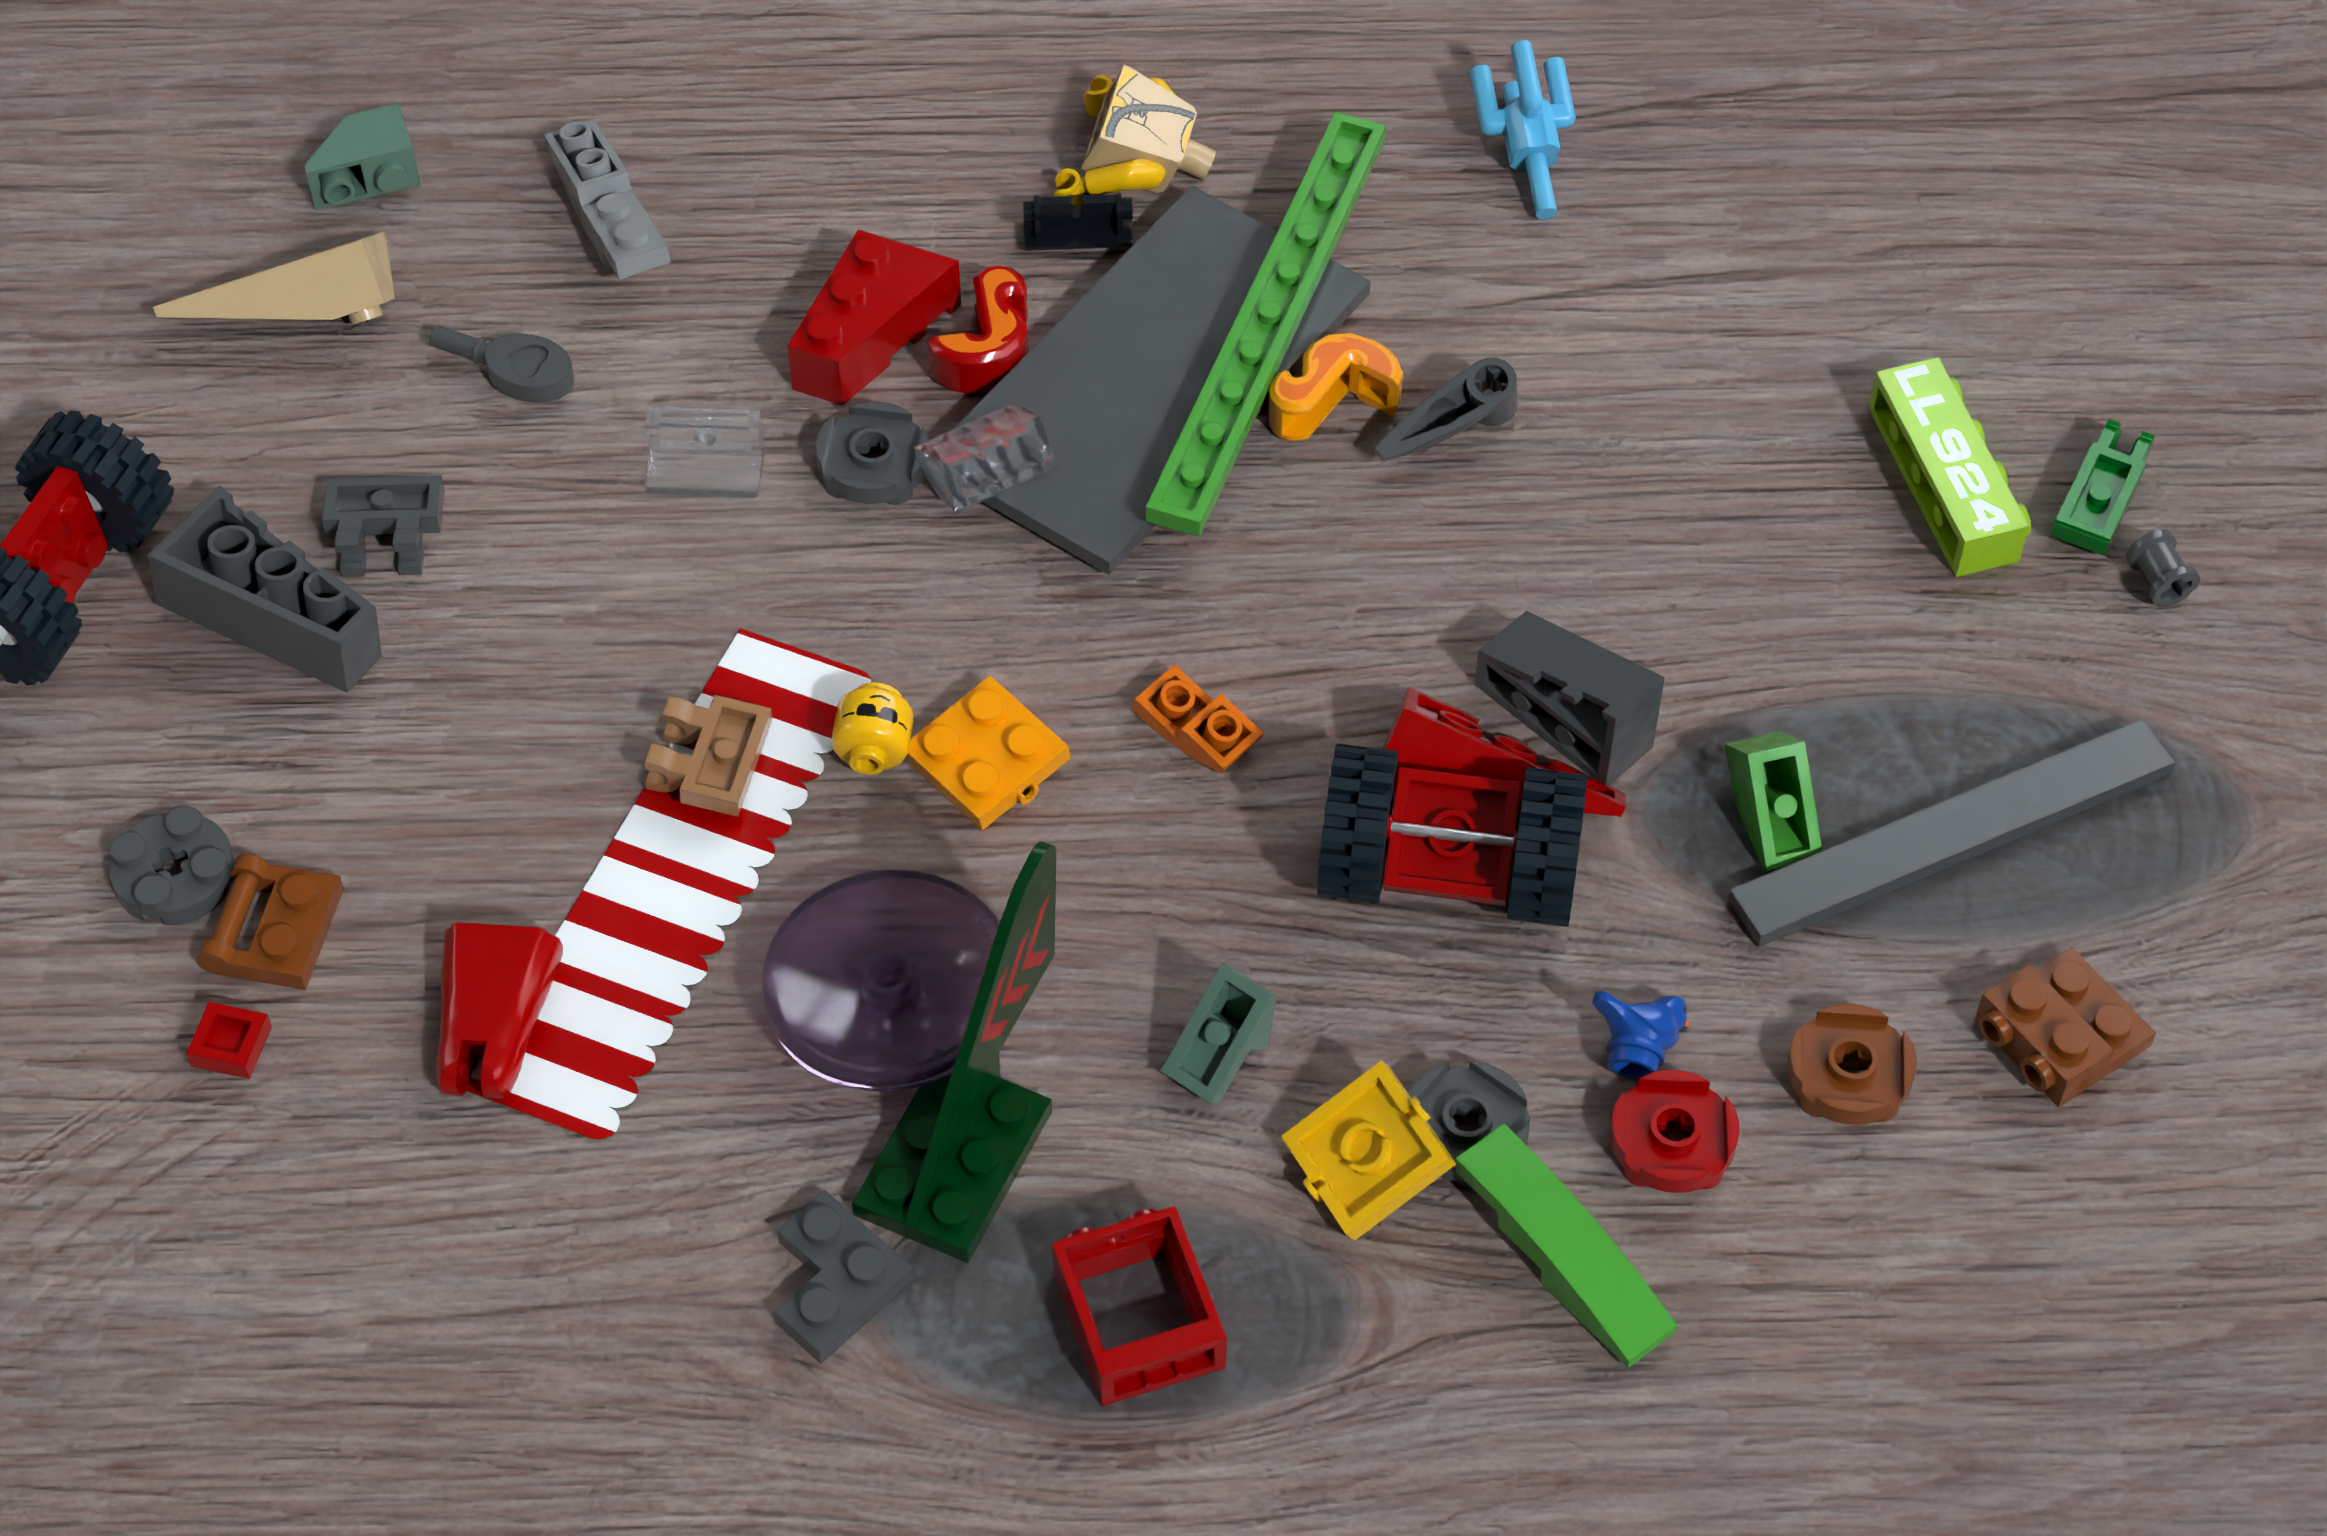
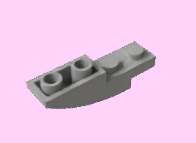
[544,118,671,280]

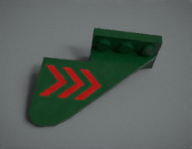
[852,841,1057,1263]

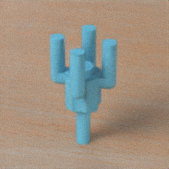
[1469,40,1576,219]

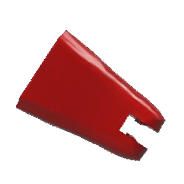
[436,922,563,1098]

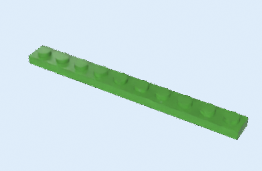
[1146,111,1386,537]

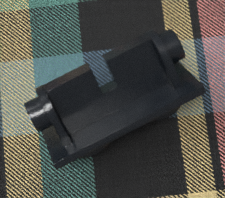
[1023,192,1134,251]

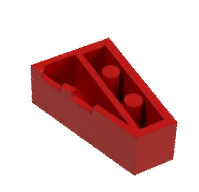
[787,229,961,406]

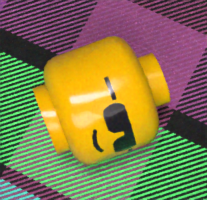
[832,682,914,775]

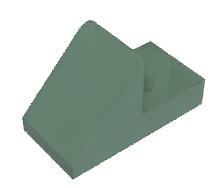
[1161,963,1277,1104]

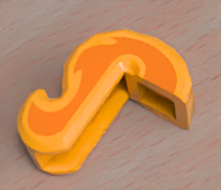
[1268,333,1403,441]

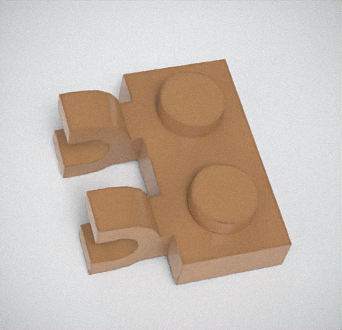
[644,695,772,817]

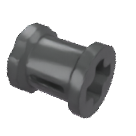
[2125,529,2200,607]

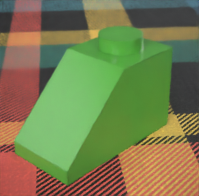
[1724,731,1823,871]

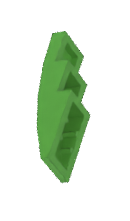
[1456,1123,1677,1368]

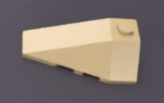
[153,232,395,325]

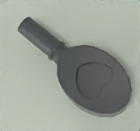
[430,325,574,402]

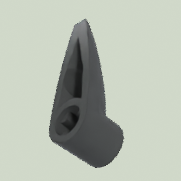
[1375,357,1518,462]

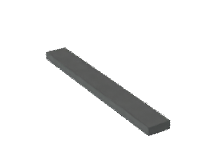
[1728,719,2175,947]

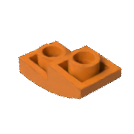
[1131,664,1264,774]

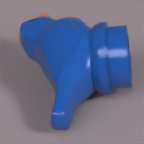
[1592,991,1690,1080]

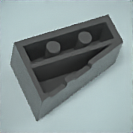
[1475,611,1665,785]

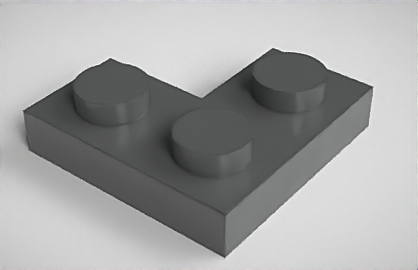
[774,1190,915,1364]

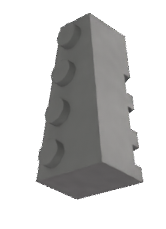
[147,486,382,693]

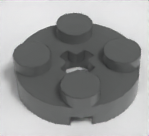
[815,402,930,505]
[109,806,235,925]
[1408,1061,1530,1189]

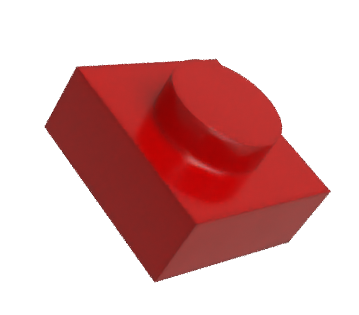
[186,1002,272,1079]

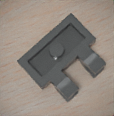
[322,475,445,577]

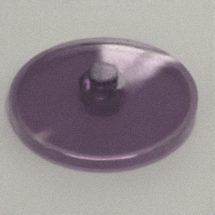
[763,870,1000,1092]

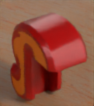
[927,265,1028,393]

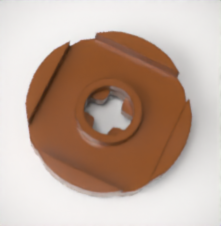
[1787,1004,1917,1125]

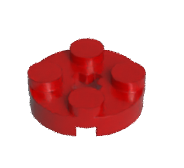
[1610,1070,1739,1193]

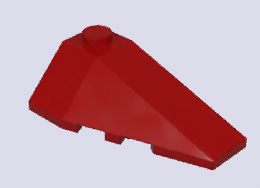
[1383,686,1626,817]

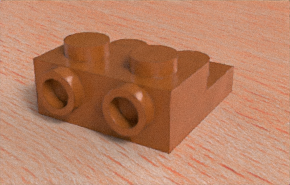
[1975,947,2156,1107]

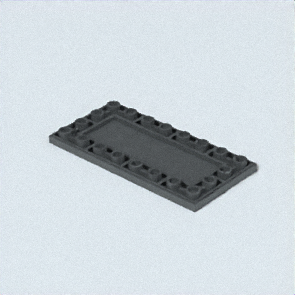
[927,186,1371,575]

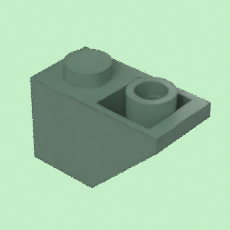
[304,103,421,210]

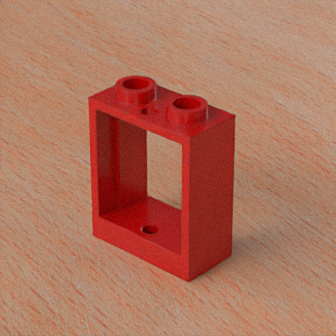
[1052,1206,1227,1407]

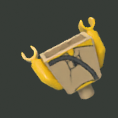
[1053,64,1216,205]

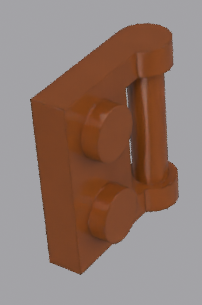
[196,854,344,990]

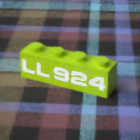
[1868,357,2031,577]

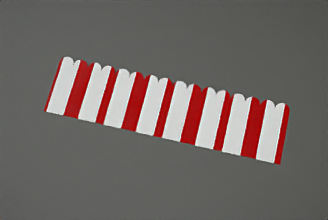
[467,628,872,1140]

